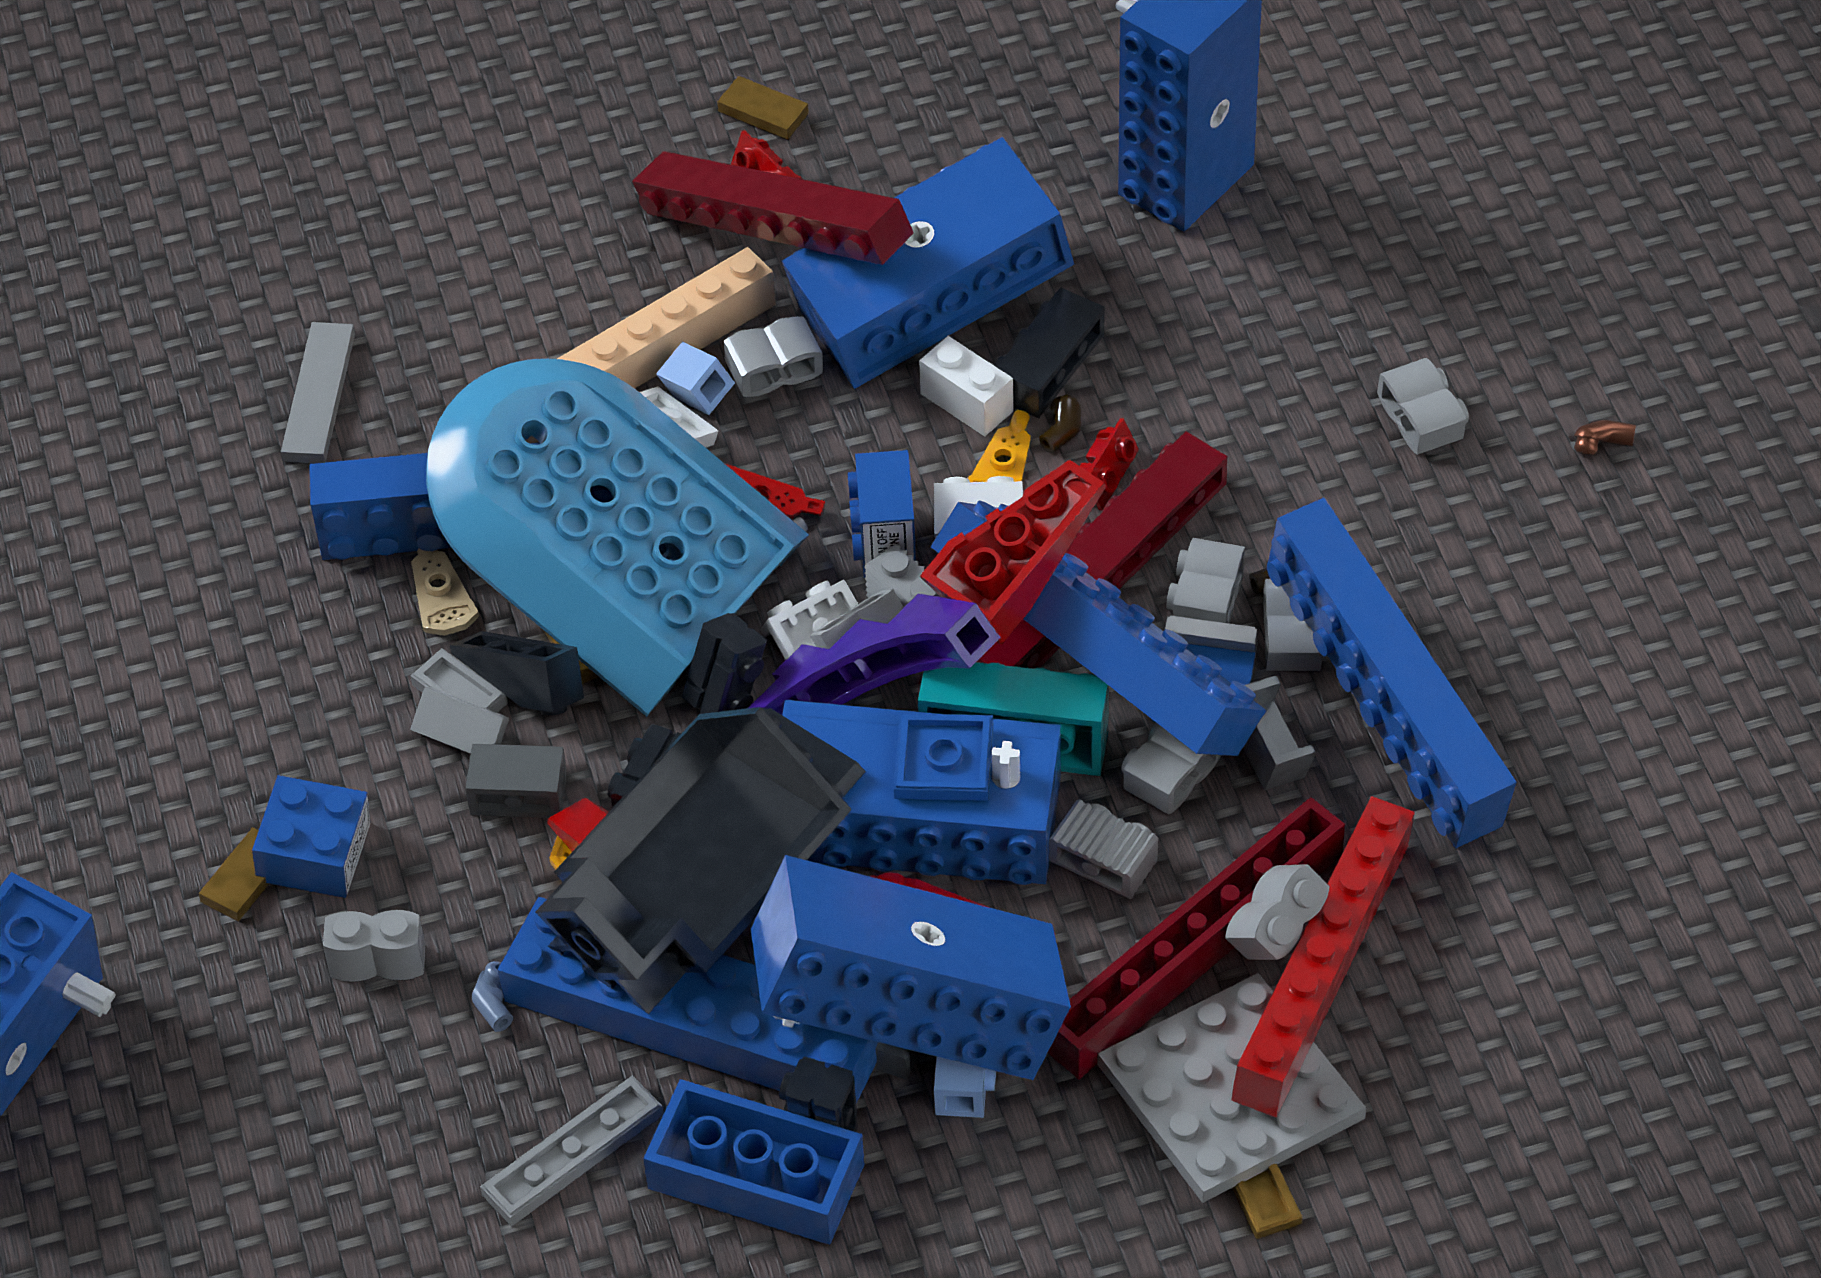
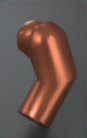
[1574,420,1636,455]

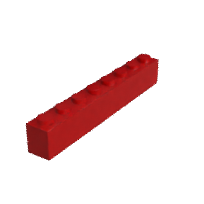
[1231,796,1415,1118]

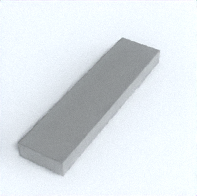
[281,322,355,463]
[480,1075,664,1227]

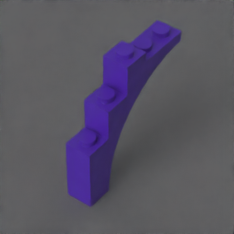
[748,593,1000,715]

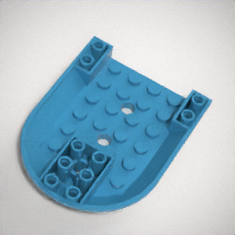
[426,359,809,717]

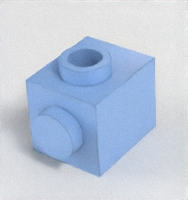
[656,342,735,415]
[934,1057,996,1118]

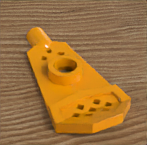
[968,410,1031,482]

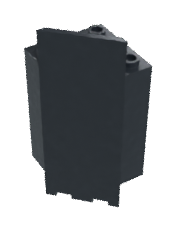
[535,707,866,1014]

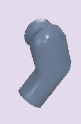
[472,961,513,1032]

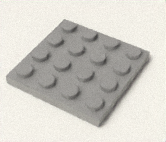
[1097,973,1366,1203]

